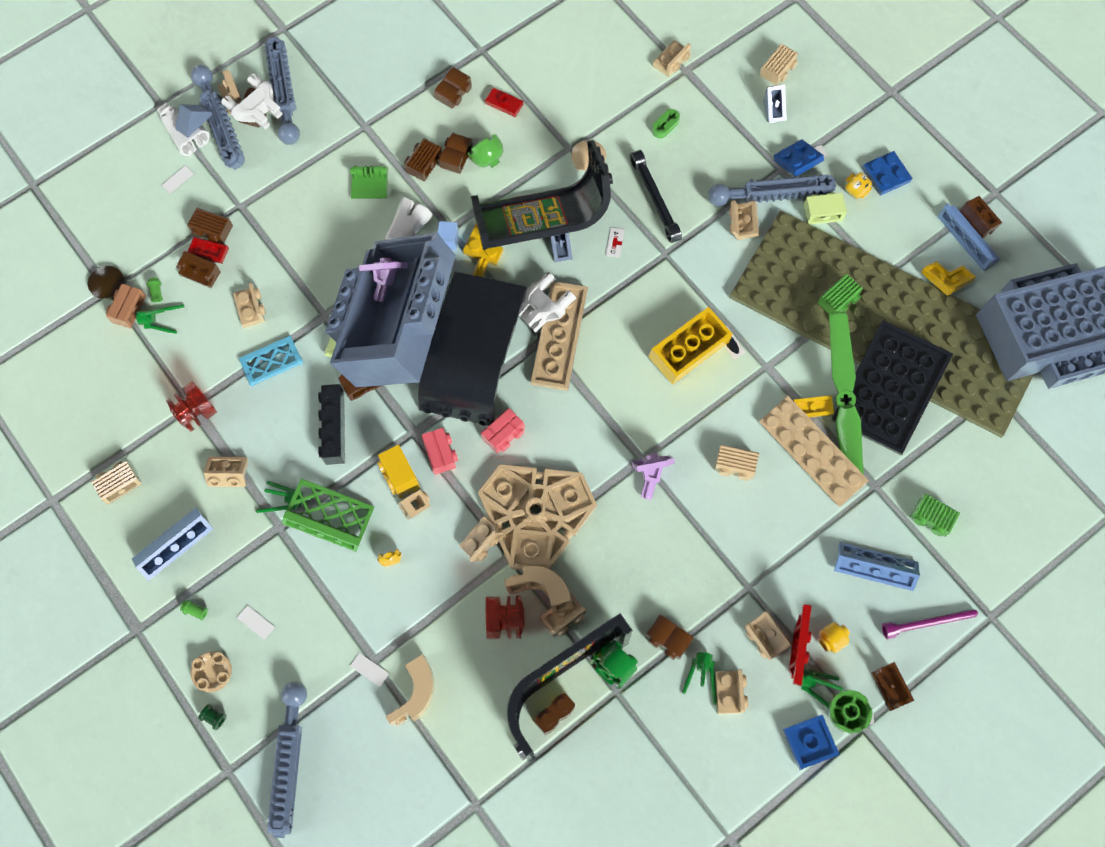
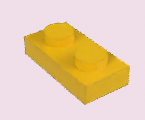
[793,395,834,418]

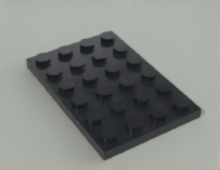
[831,320,953,455]

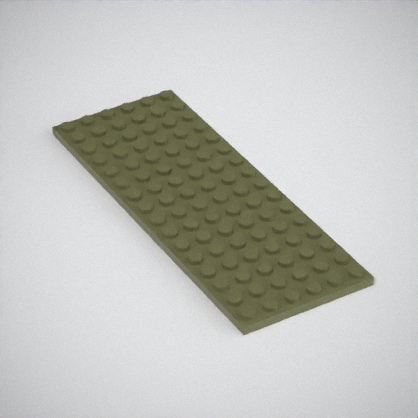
[729,210,1034,438]

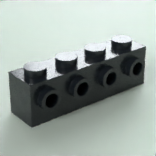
[318,384,345,465]

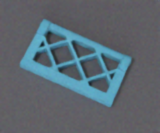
[239,335,303,387]

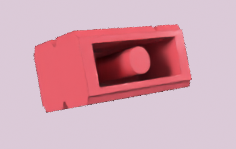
[481,408,525,454]
[422,428,458,475]

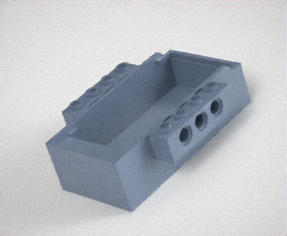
[325,232,456,387]
[976,263,1105,389]

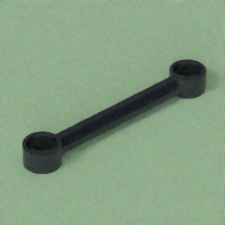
[630,149,682,243]

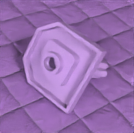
[359,258,407,302]
[631,453,675,500]

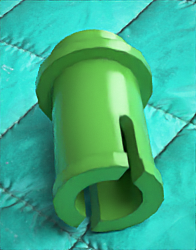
[146,278,163,303]
[180,599,208,621]

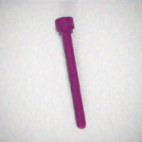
[882,609,978,639]

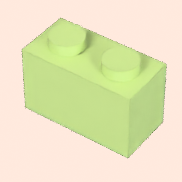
[804,192,847,225]

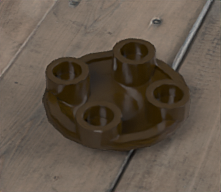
[87,266,125,299]

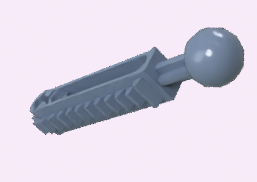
[265,37,300,145]
[191,65,245,170]
[708,174,837,207]
[267,681,307,838]

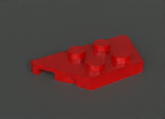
[789,604,812,686]

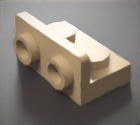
[653,40,691,77]
[218,69,242,114]
[233,283,266,328]
[204,457,248,487]
[459,516,503,562]
[715,669,748,714]

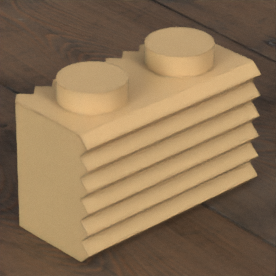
[760,43,798,85]
[714,445,759,481]
[91,461,142,504]

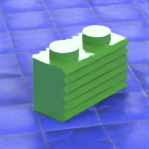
[818,274,863,314]
[910,493,960,537]

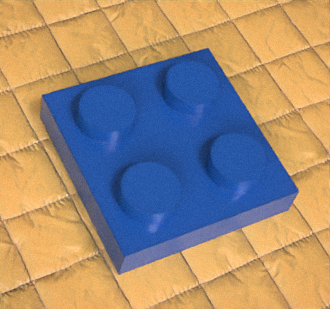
[773,139,824,177]
[862,151,913,196]
[783,714,840,770]

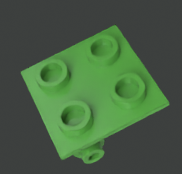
[350,165,388,199]

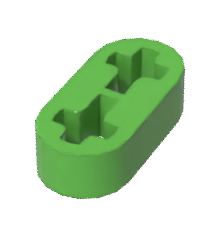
[652,109,680,139]

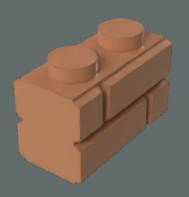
[106,284,146,329]

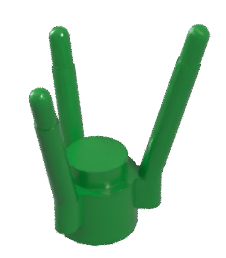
[136,304,184,334]
[256,481,303,513]
[682,652,717,705]
[801,668,843,709]

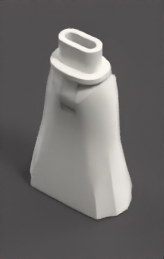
[157,103,210,156]
[385,197,433,240]

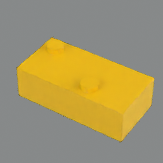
[649,307,733,385]

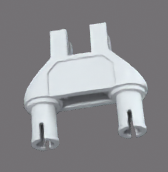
[221,73,282,129]
[519,271,576,332]

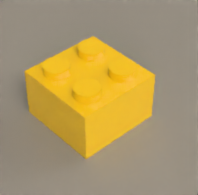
[377,444,421,499]

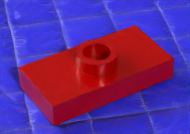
[485,88,524,118]
[187,237,229,264]

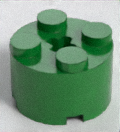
[590,640,638,689]

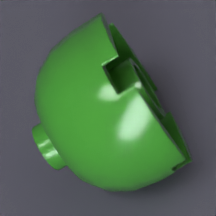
[467,134,503,168]
[828,690,873,734]

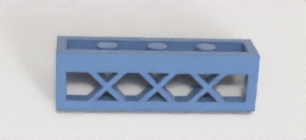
[938,204,1000,271]
[834,542,920,591]

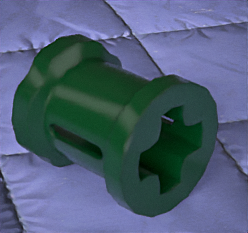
[198,704,227,731]

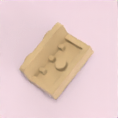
[729,200,759,240]
[539,593,586,637]
[745,611,793,660]

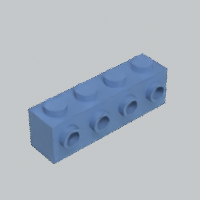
[132,508,213,581]

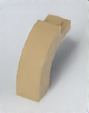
[504,566,574,614]
[386,654,435,726]

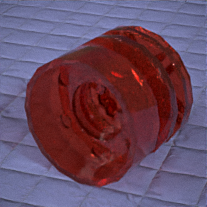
[166,381,218,432]
[485,595,525,639]

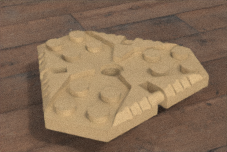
[478,464,597,570]

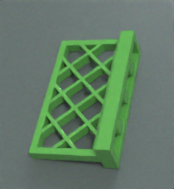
[282,479,374,552]

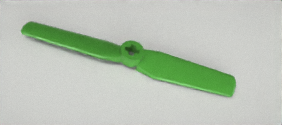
[829,312,864,475]

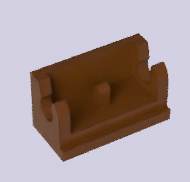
[960,196,1003,239]
[176,251,221,288]
[871,662,915,711]

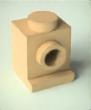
[397,489,431,520]

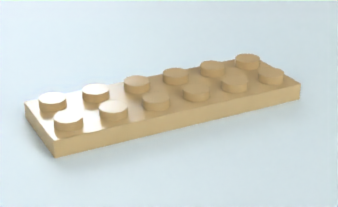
[531,281,588,391]
[759,396,869,507]

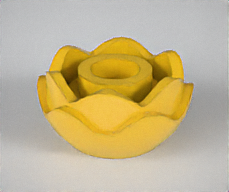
[377,549,402,567]

